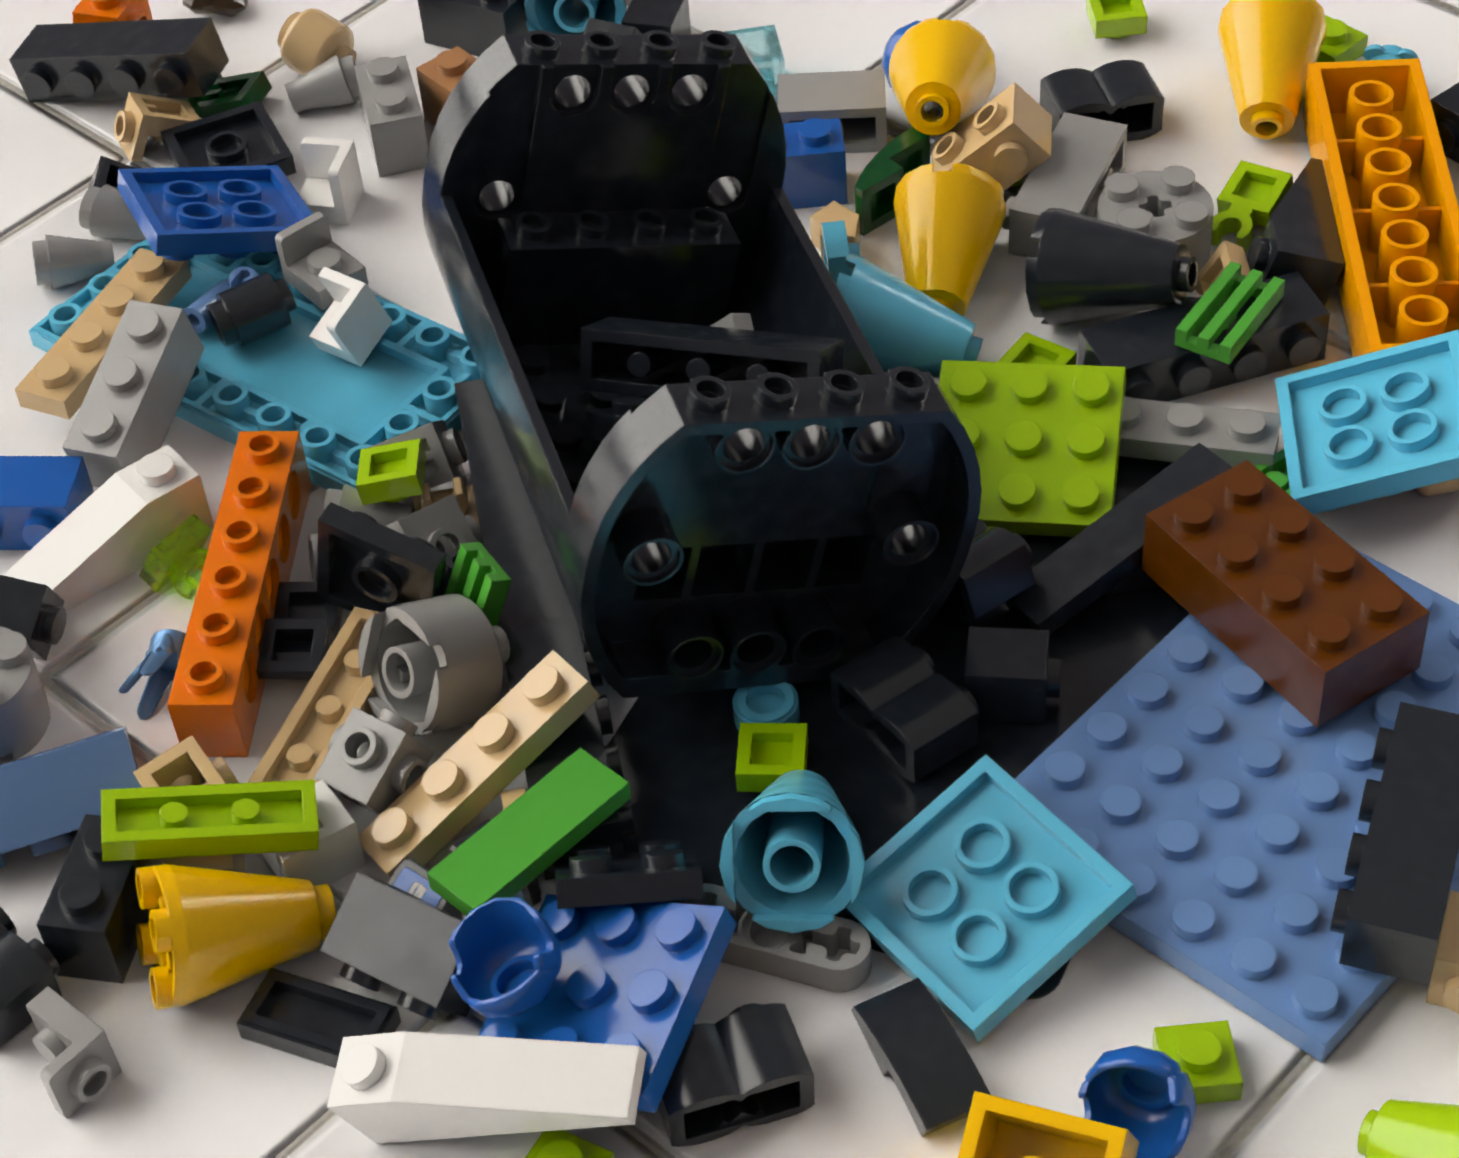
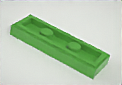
[427,748,631,916]

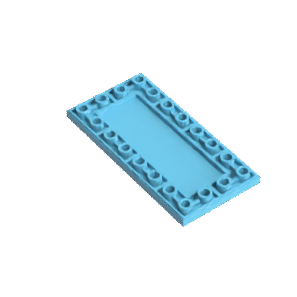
[28,239,482,490]

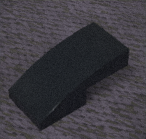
[256,582,344,679]
[851,978,991,1137]

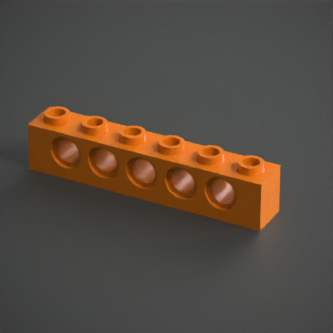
[167,431,312,757]

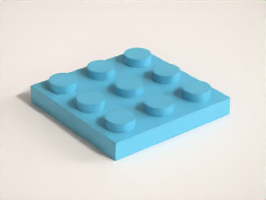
[1275,329,1459,514]
[842,754,1137,1043]

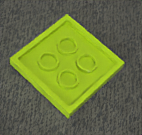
[939,360,1126,537]

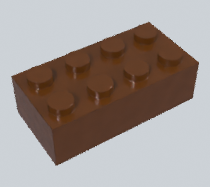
[1141,460,1430,728]

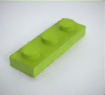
[101,779,319,862]

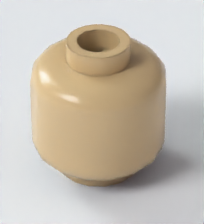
[277,8,357,76]

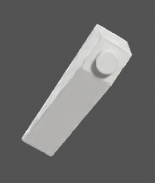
[3,444,214,611]
[327,1031,647,1144]

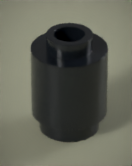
[206,272,297,347]

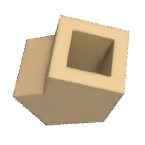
[810,201,860,262]

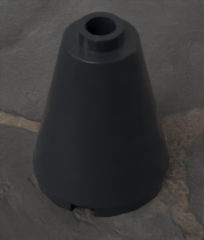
[1025,208,1198,326]

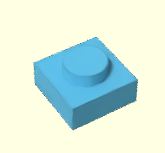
[822,221,860,284]

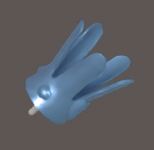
[118,629,186,720]

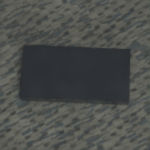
[236,968,401,1068]

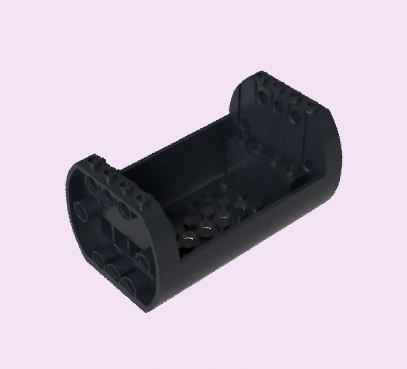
[422,30,982,698]

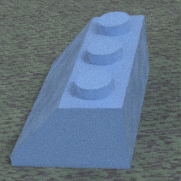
[0,726,141,868]

